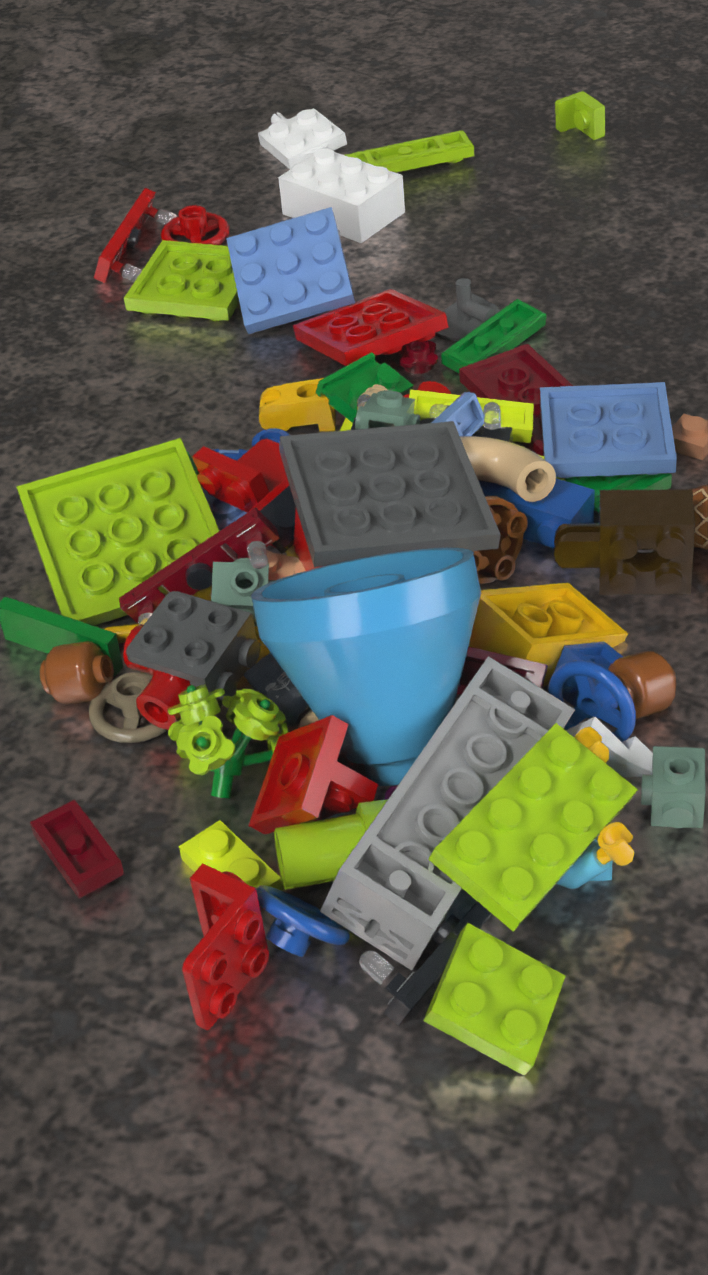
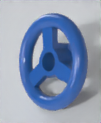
[548,660,636,742]
[255,885,350,957]

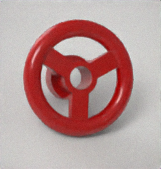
[161,205,230,245]

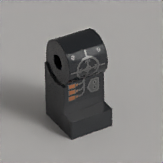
[243,652,309,727]

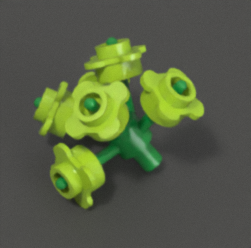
[167,684,288,798]

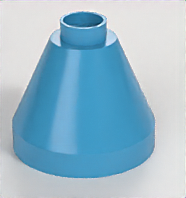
[251,548,481,786]

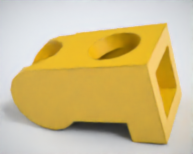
[259,378,336,432]

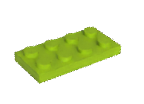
[428,723,638,932]

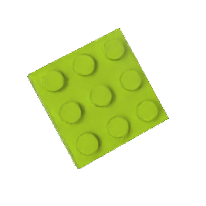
[124,240,240,321]

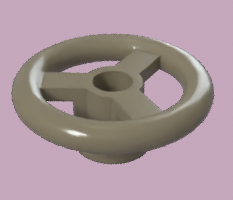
[89,672,167,743]

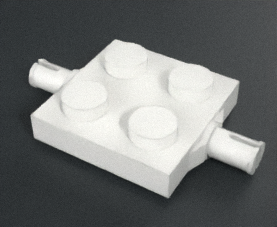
[258,108,347,169]

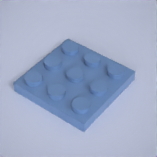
[226,207,356,334]
[540,382,677,478]

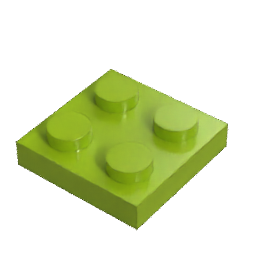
[423,923,566,1075]

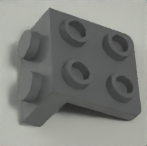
[126,591,260,716]

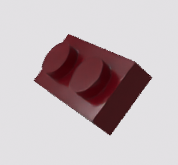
[30,799,124,898]

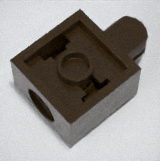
[554,489,695,595]

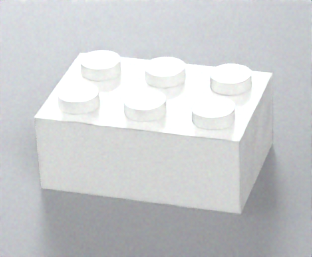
[278,148,405,243]

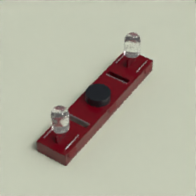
[119,507,280,625]

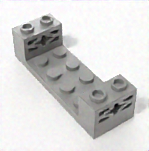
[320,656,575,970]

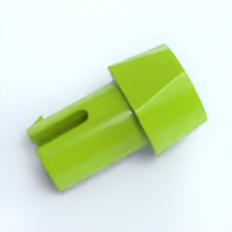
[274,799,388,890]

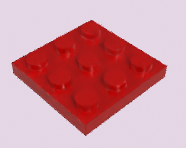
[293,289,449,366]

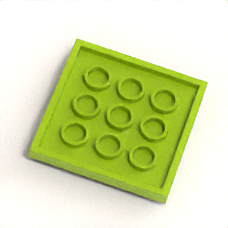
[16,438,219,626]

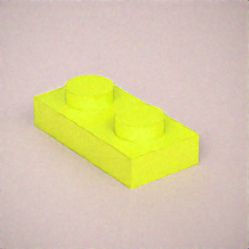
[179,820,283,891]

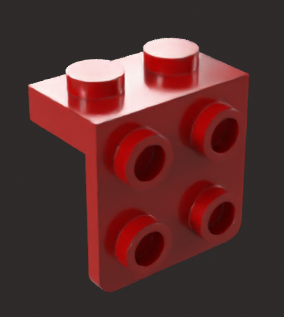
[192,439,287,513]
[182,863,269,1031]

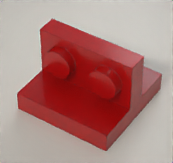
[248,715,378,835]

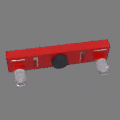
[94,188,177,283]

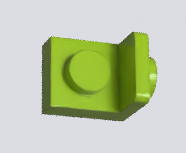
[555,91,605,140]

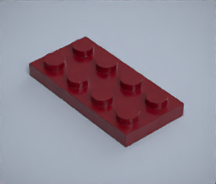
[459,344,573,456]

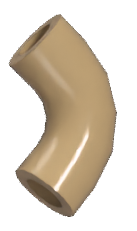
[460,436,556,502]

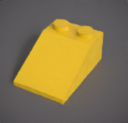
[469,583,628,688]

